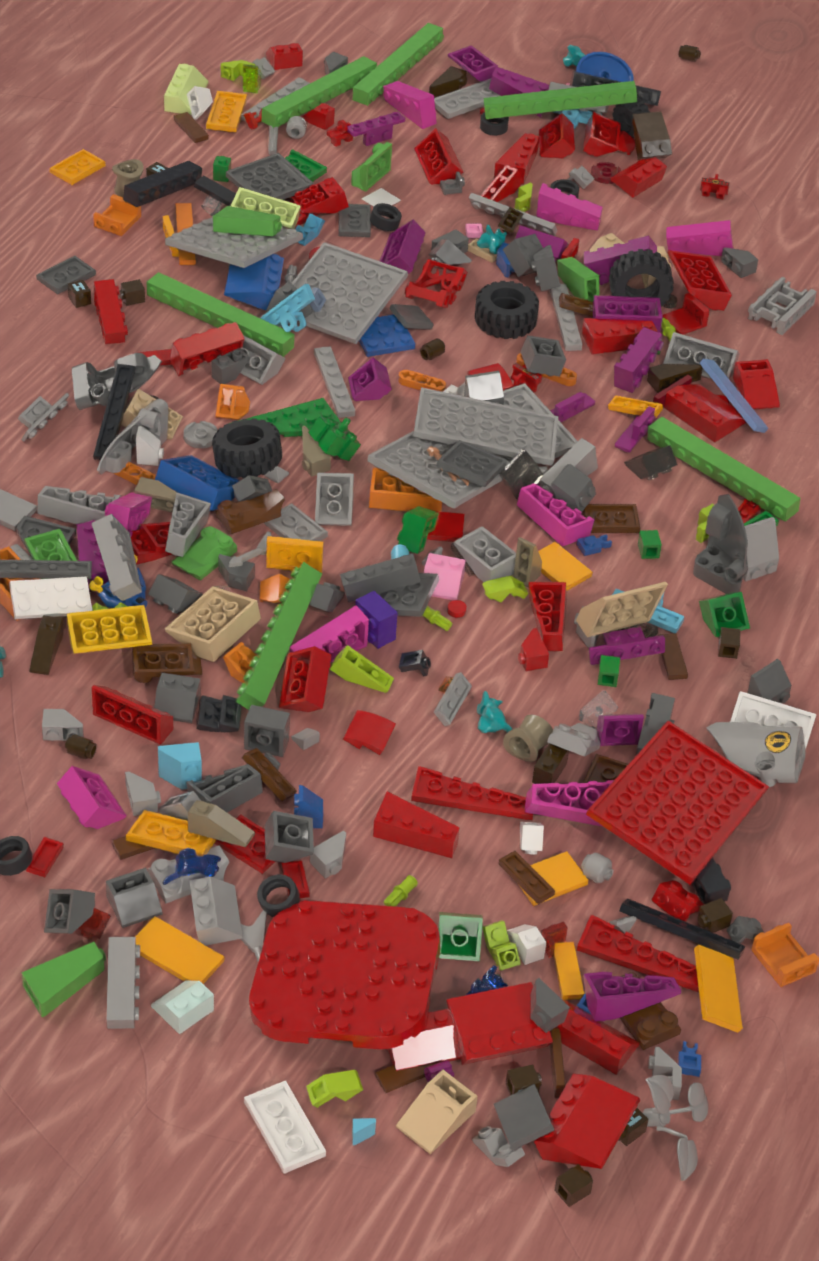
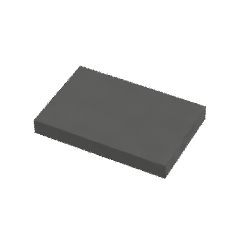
[338,204,371,237]
[36,256,96,295]
[494,1084,554,1150]

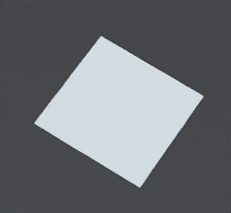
[362,188,401,206]

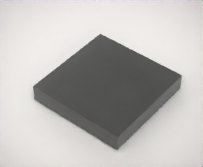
[389,304,434,330]

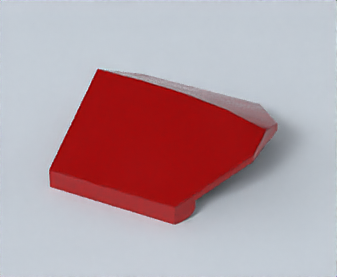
[618,131,636,155]

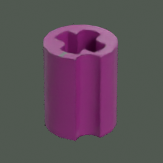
[424,1060,454,1083]

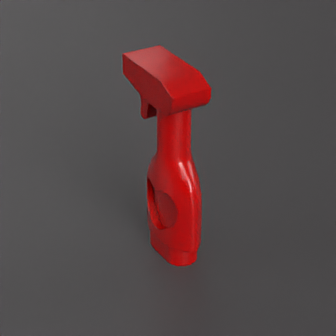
[243,109,262,130]

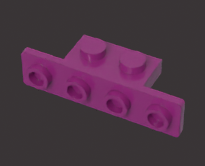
[347,112,405,146]
[550,392,595,422]
[615,406,660,453]
[589,627,665,665]

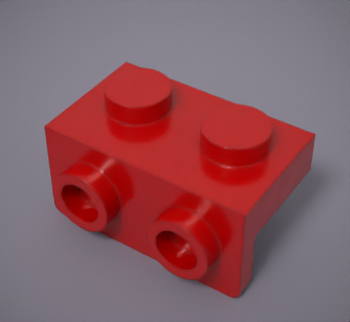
[651,880,704,922]

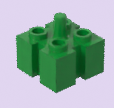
[308,416,361,461]

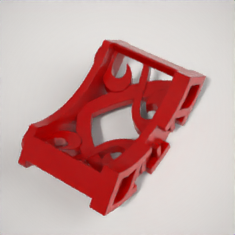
[404,259,468,308]

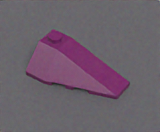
[583,972,681,1021]

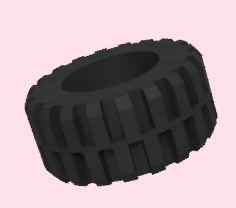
[609,249,674,307]
[474,280,539,339]
[212,418,283,479]

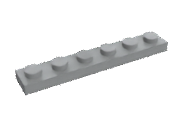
[241,77,310,122]
[469,193,558,236]
[550,284,582,351]
[314,346,355,418]

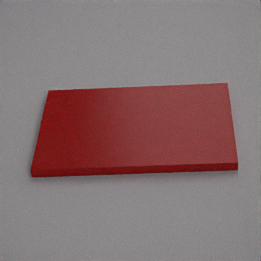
[586,721,769,885]

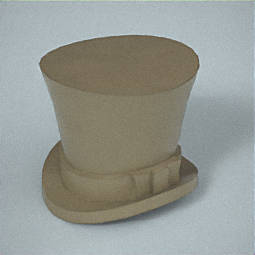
[112,159,144,197]
[503,715,553,762]

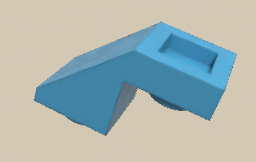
[295,214,325,246]

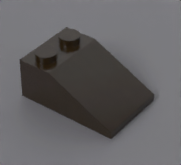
[632,111,672,160]

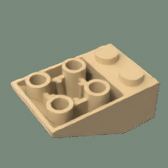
[121,389,183,440]
[396,1070,478,1154]

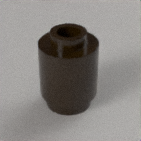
[678,45,701,62]
[420,338,445,360]
[65,734,97,759]

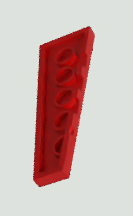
[411,766,534,821]
[577,915,699,992]

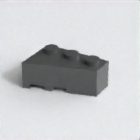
[636,693,675,755]
[186,764,263,812]

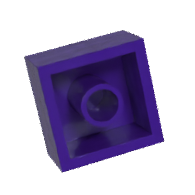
[355,591,398,649]

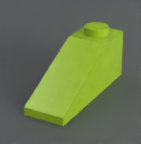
[330,645,394,693]

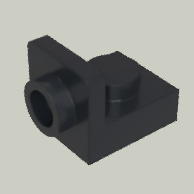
[399,650,431,677]

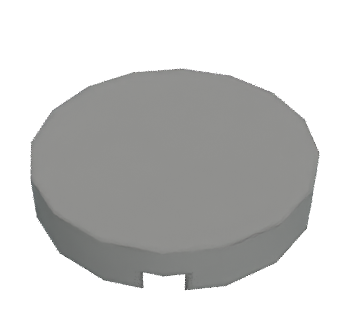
[184,421,218,448]

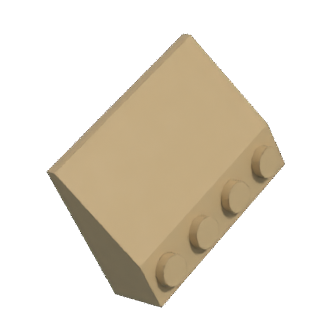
[576,582,668,637]
[165,586,261,662]

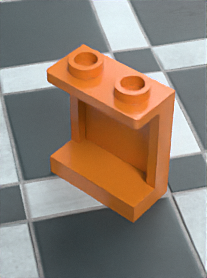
[93,194,141,236]
[752,923,819,987]

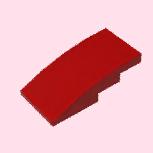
[130,522,172,565]

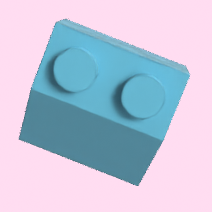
[158,742,202,790]

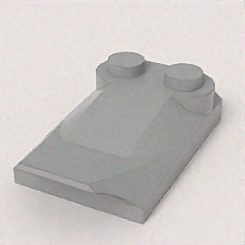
[547,723,601,756]
[148,845,229,904]

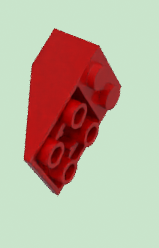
[291,177,349,213]
[733,359,780,410]

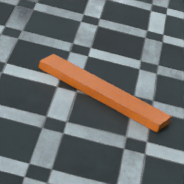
[175,203,196,265]

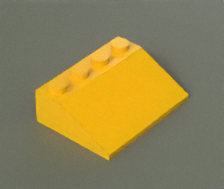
[67,605,152,654]

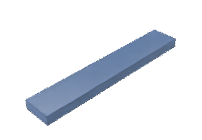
[700,358,768,433]

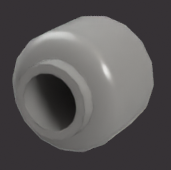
[286,116,307,139]
[581,853,614,883]

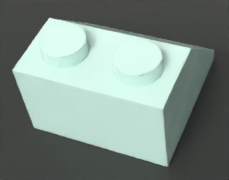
[151,981,214,1034]

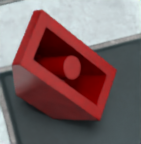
[302,103,335,130]
[518,628,549,672]

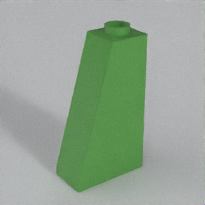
[213,206,282,236]
[557,257,599,302]
[22,942,106,1017]

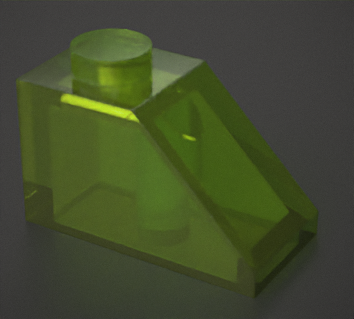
[243,64,261,93]

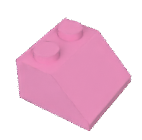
[424,553,466,600]

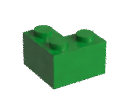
[397,506,439,554]

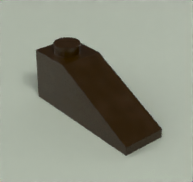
[429,66,467,98]
[498,207,524,235]
[647,364,703,393]
[29,615,63,675]

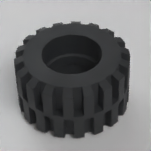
[612,98,650,138]

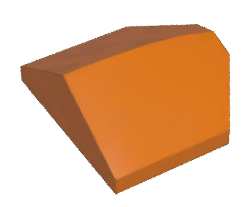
[215,384,250,420]
[260,574,290,603]
[223,642,257,683]

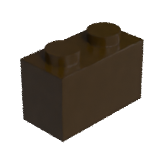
[532,743,569,784]

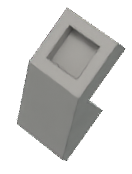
[648,1047,682,1100]
[472,1126,525,1167]

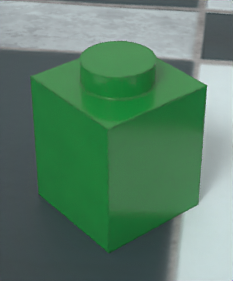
[213,156,231,182]
[638,530,662,559]
[597,655,620,687]

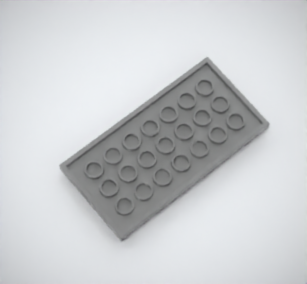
[413,387,558,466]

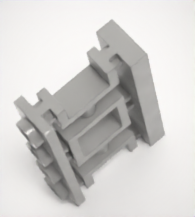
[748,277,817,335]

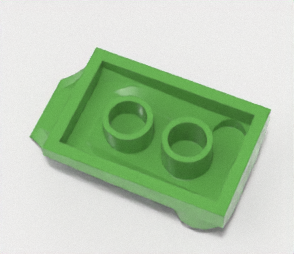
[351,142,392,192]
[171,526,237,581]
[24,529,77,579]

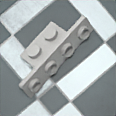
[18,393,69,442]

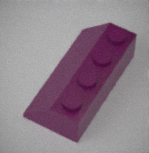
[380,219,426,274]
[593,295,662,333]

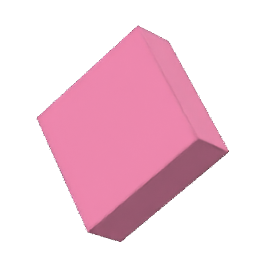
[465,224,483,238]

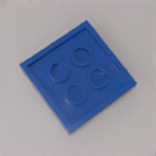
[359,314,415,357]

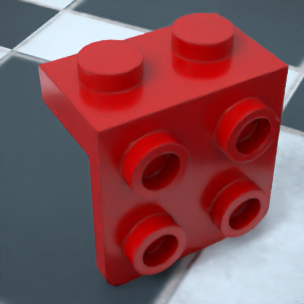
[662,293,710,335]

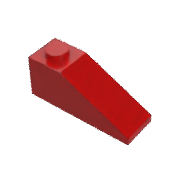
[481,165,524,202]

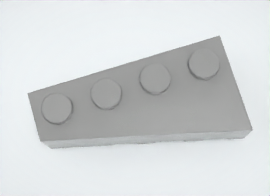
[37,486,121,524]
[165,493,211,557]
[92,514,142,601]
[107,937,140,1029]

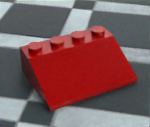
[667,250,732,311]
[664,384,747,443]
[446,982,553,1065]
[534,1073,641,1169]

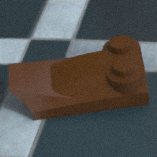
[216,489,285,534]
[132,643,202,683]
[620,972,681,1050]

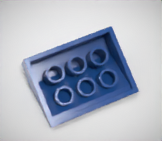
[224,254,284,310]
[155,455,240,511]

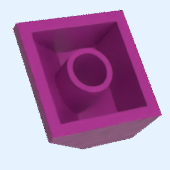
[348,357,392,401]
[596,714,644,746]

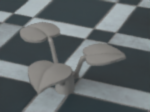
[643,1075,708,1181]

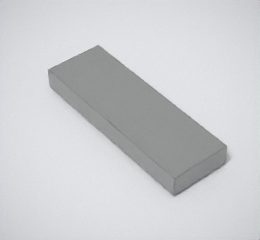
[434,672,472,726]

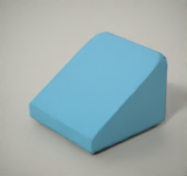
[352,1118,376,1145]

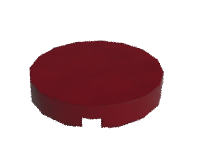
[591,162,621,184]

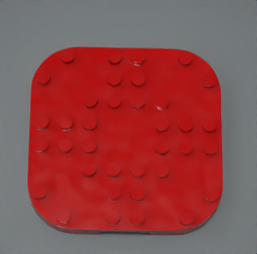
[249,900,440,1049]

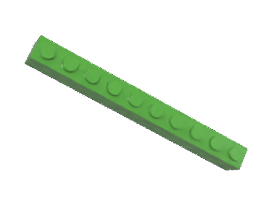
[352,23,444,106]
[262,56,377,128]
[483,81,637,119]
[146,272,295,357]
[647,417,800,522]
[236,562,322,710]

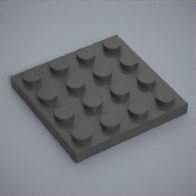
[226,153,314,200]

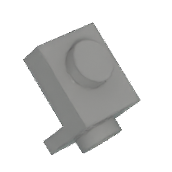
[252,57,275,80]
[567,166,594,189]

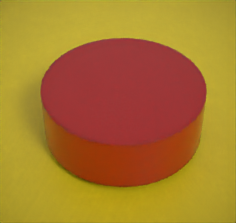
[447,600,467,618]

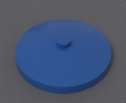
[575,52,634,82]

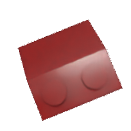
[266,43,303,70]

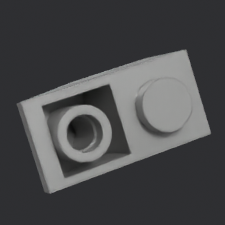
[42,709,84,741]

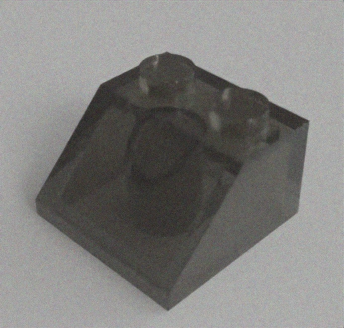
[624,445,678,480]

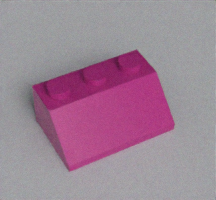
[57,766,127,829]

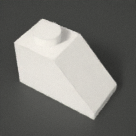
[187,86,213,121]
[136,425,164,466]
[520,822,544,854]
[507,924,546,965]

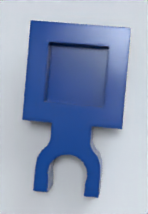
[577,534,612,556]
[677,1041,701,1077]

